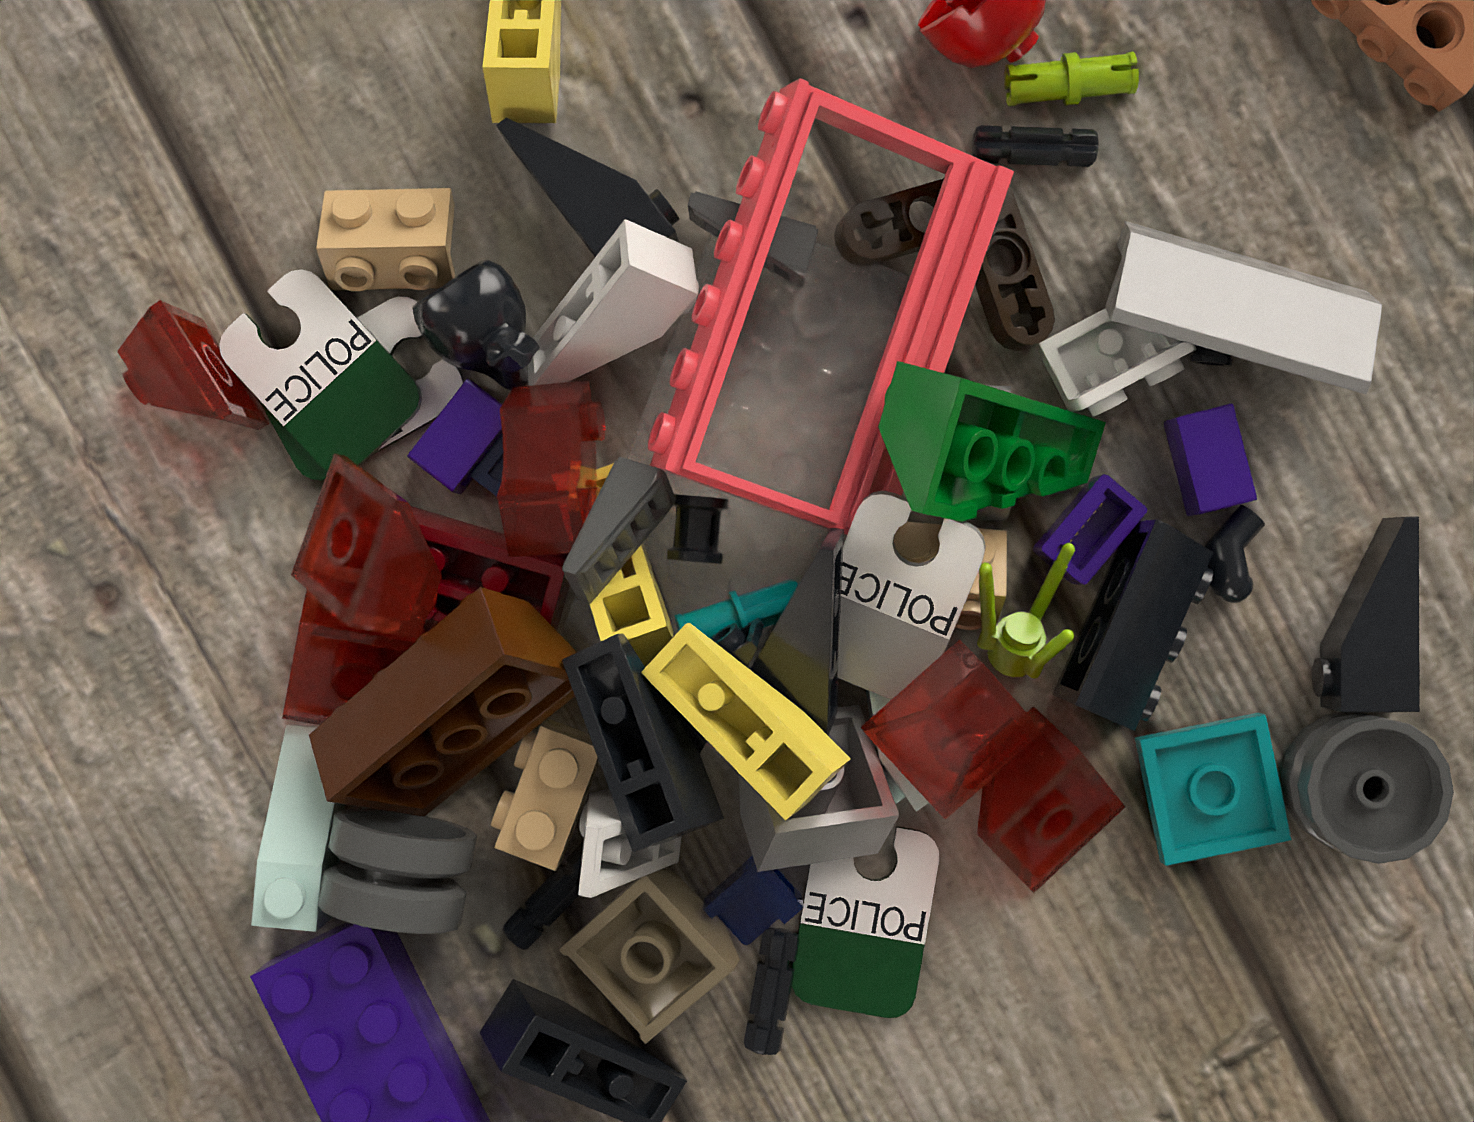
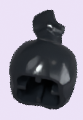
[412,260,540,392]

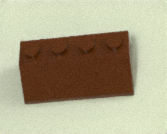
[309,587,577,817]

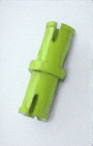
[1004,51,1139,107]

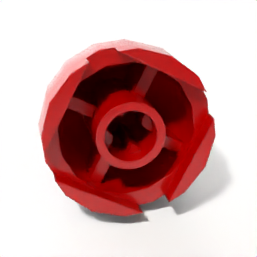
[918,0,1046,68]

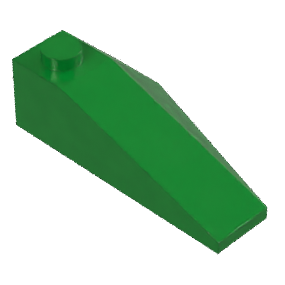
[878,361,1106,522]

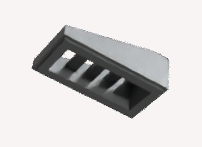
[688,191,818,288]
[562,457,676,604]

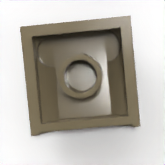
[559,868,740,1044]

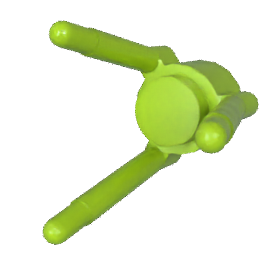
[977,543,1075,679]

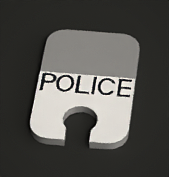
[838,491,986,703]

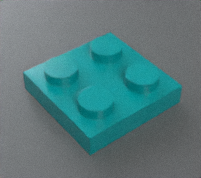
[1135,712,1292,866]

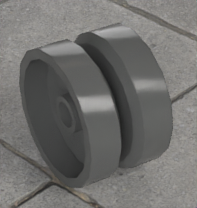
[1280,712,1454,864]
[318,809,477,934]

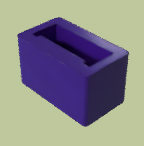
[407,378,520,494]
[1163,403,1257,516]
[1033,474,1147,585]

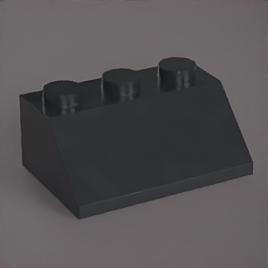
[1052,519,1213,731]

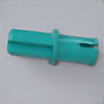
[674,579,798,638]

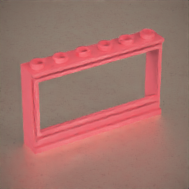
[648,78,1014,536]

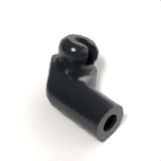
[1205,505,1265,603]

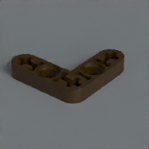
[834,178,1055,351]

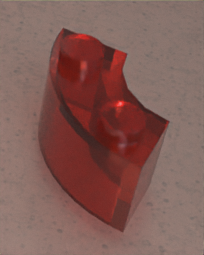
[497,380,605,557]

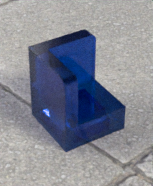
[703,855,804,945]

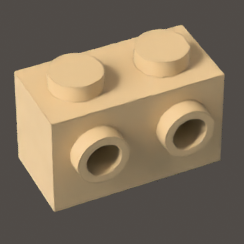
[491,719,600,871]

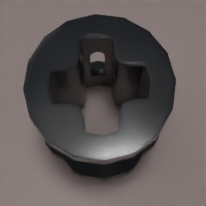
[667,494,729,564]

